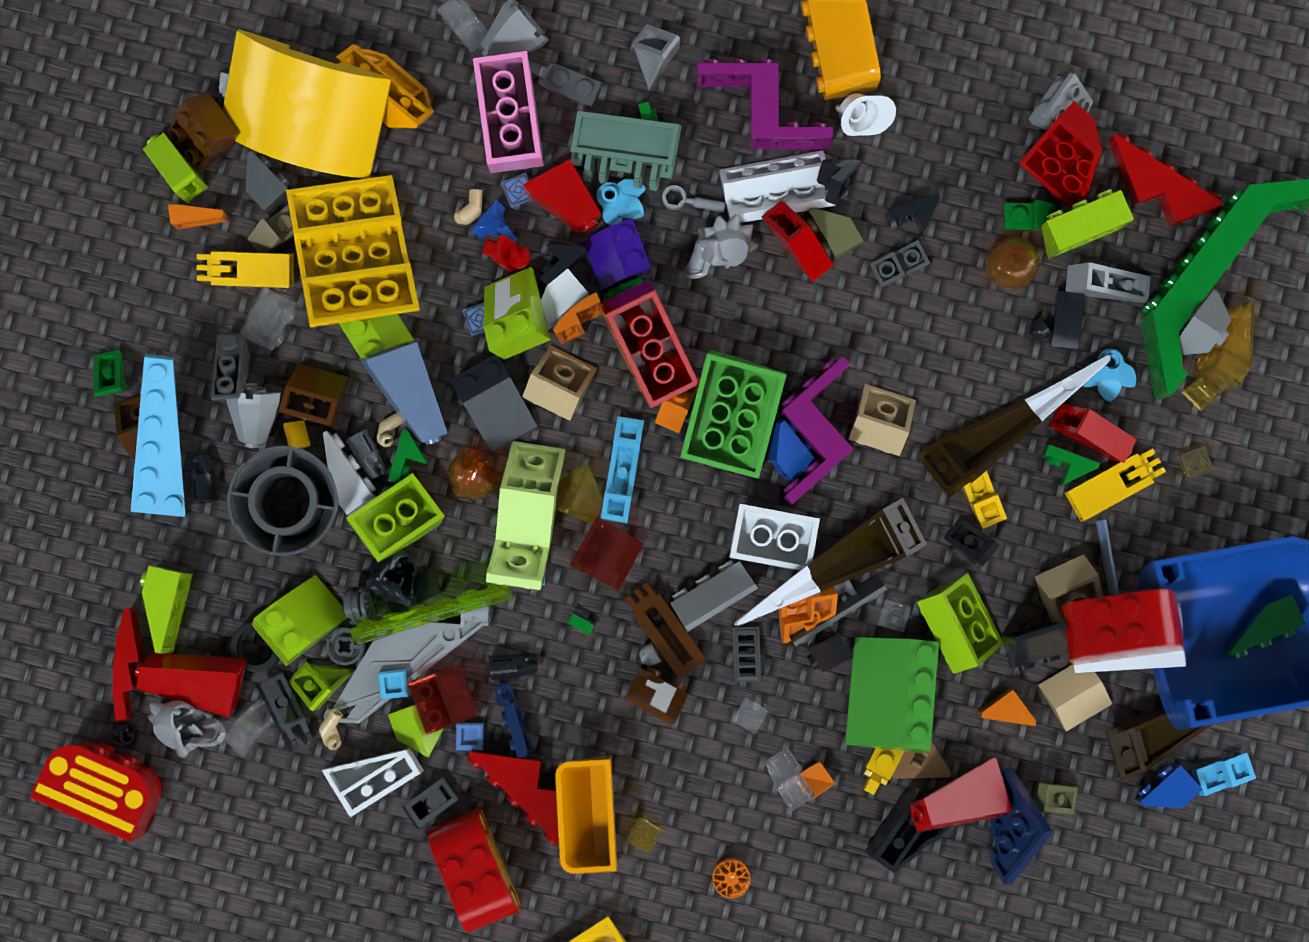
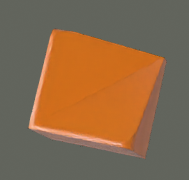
[797,760,835,799]

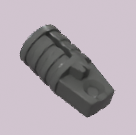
[346,429,387,480]

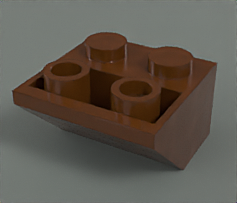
[167,92,239,173]
[278,363,350,429]

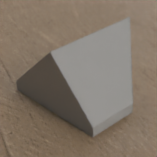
[631,24,680,90]

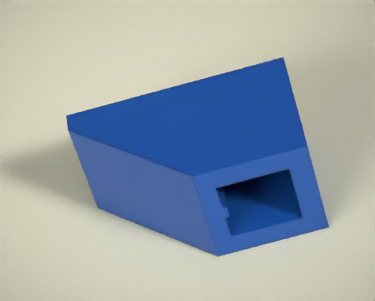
[768,417,816,482]
[1134,763,1203,808]

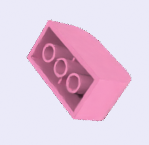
[473,51,544,173]

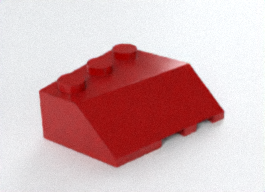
[1018,101,1102,210]

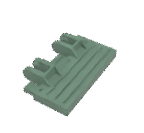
[570,111,682,191]

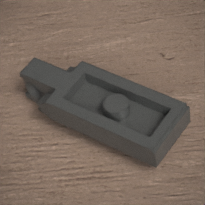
[530,61,602,109]

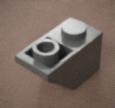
[246,151,290,215]

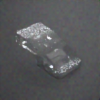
[436,0,488,53]
[765,747,815,812]

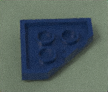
[991,768,1053,885]

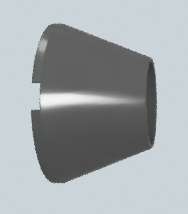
[227,446,338,556]

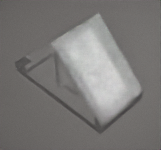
[224,699,274,757]

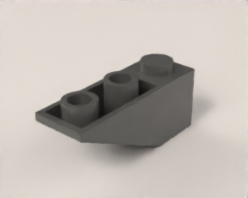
[211,333,250,400]

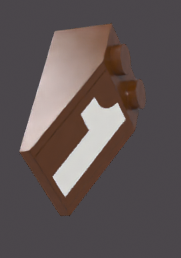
[624,666,688,726]

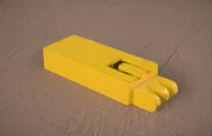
[196,251,294,288]
[1064,448,1166,522]

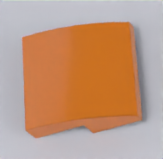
[553,293,602,344]

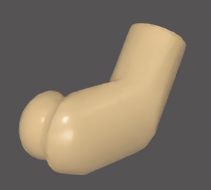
[454,189,482,225]
[377,412,404,447]
[319,708,343,750]

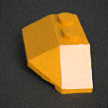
[335,44,434,128]

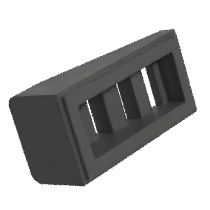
[732,627,761,682]

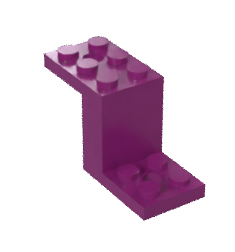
[696,59,833,150]
[780,357,854,506]

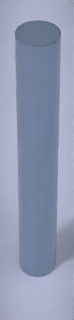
[1096,519,1119,596]

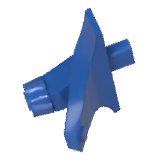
[471,200,518,243]

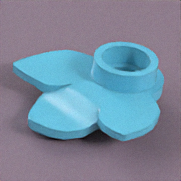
[597,179,646,226]
[1083,348,1136,402]

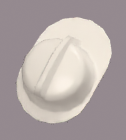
[836,93,896,136]

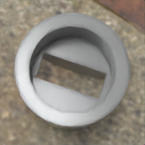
[639,642,662,666]

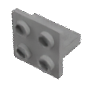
[1029,73,1093,130]

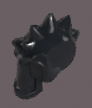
[366,547,417,607]

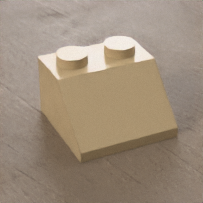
[522,345,597,421]
[848,384,916,456]
[1035,554,1103,621]

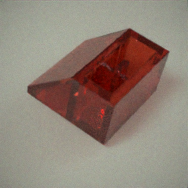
[570,517,644,591]
[408,664,480,735]

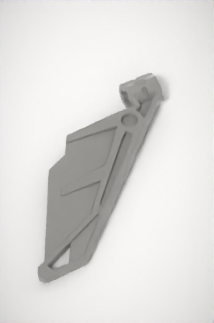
[324,597,490,723]

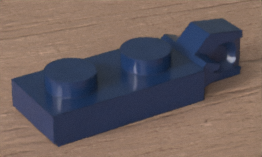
[494,682,532,758]

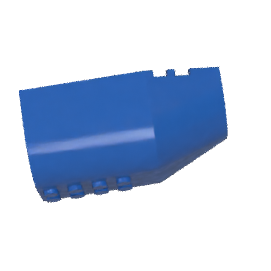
[1139,537,1309,730]

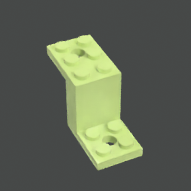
[486,441,565,590]

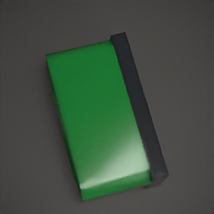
[567,611,596,635]

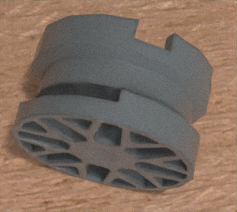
[343,586,378,625]
[326,627,367,665]

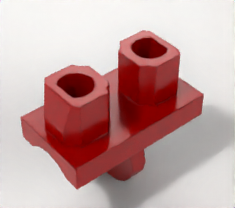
[483,235,531,273]

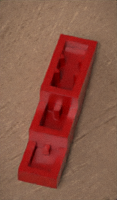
[113,608,145,721]

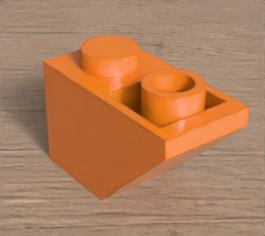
[654,377,700,433]

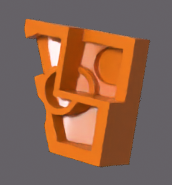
[779,587,838,643]

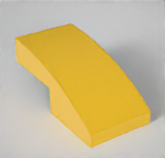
[963,471,1007,529]

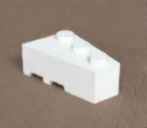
[322,748,424,817]

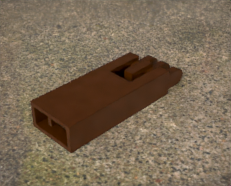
[624,580,707,679]

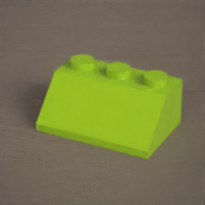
[1042,189,1134,259]
[339,314,415,358]
[917,573,1003,674]

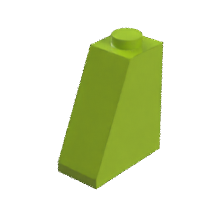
[143,132,208,204]

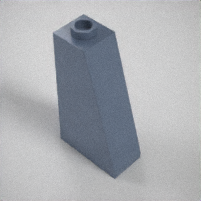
[360,341,447,445]

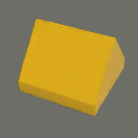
[283,420,311,449]

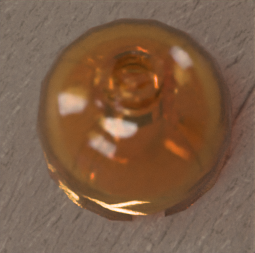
[985,237,1040,291]
[448,448,502,500]

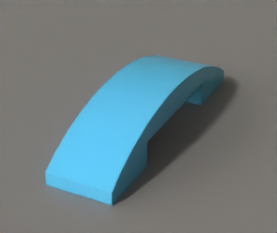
[601,416,644,523]

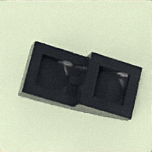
[1050,291,1084,351]

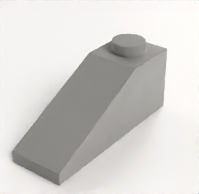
[1065,263,1151,303]

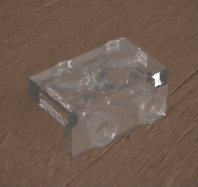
[239,287,297,351]

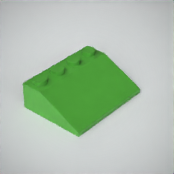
[680,350,787,479]
[845,637,939,754]

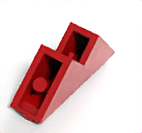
[1108,133,1223,227]
[467,750,559,846]

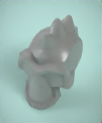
[683,214,758,279]
[148,700,226,758]

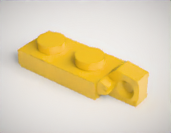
[863,748,904,795]

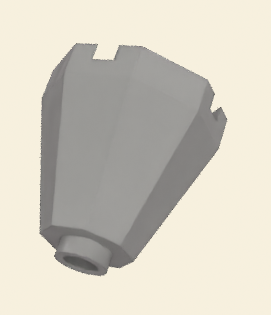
[481,0,549,57]
[226,382,284,448]

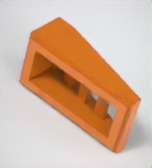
[168,204,229,229]

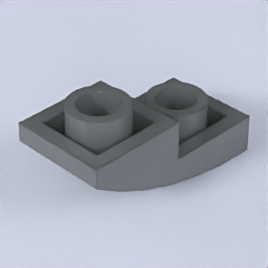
[870,240,931,288]

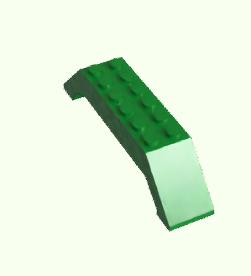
[1140,179,1309,400]

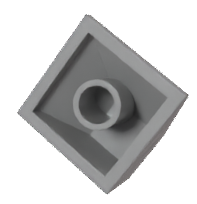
[1179,290,1232,355]

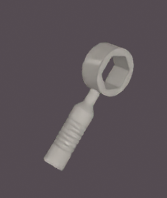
[662,185,726,213]

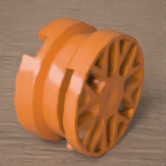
[712,857,751,898]

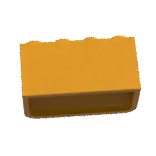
[801,0,881,100]
[556,755,617,874]

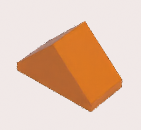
[977,689,1036,726]

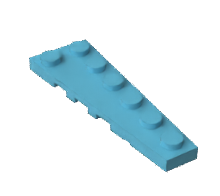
[131,354,186,517]

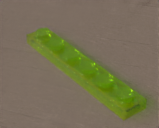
[350,583,514,644]

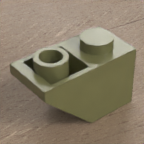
[806,208,864,261]

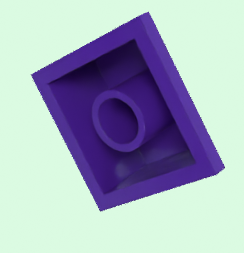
[583,218,651,291]

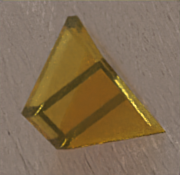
[555,464,604,525]

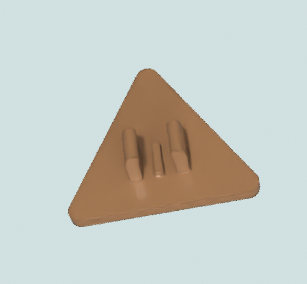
[892,741,951,779]

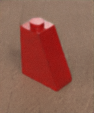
[523,159,601,233]
[761,200,833,282]
[1048,404,1137,463]

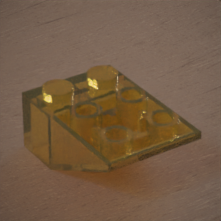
[1194,300,1254,392]

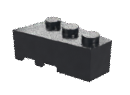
[865,784,957,873]

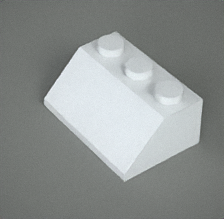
[729,504,820,571]

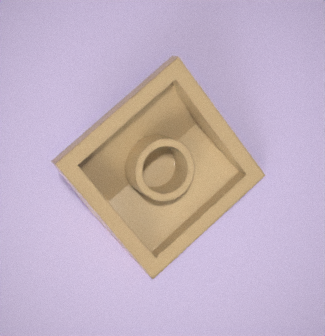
[1038,664,1112,732]

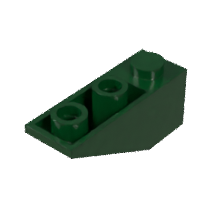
[1222,594,1306,659]

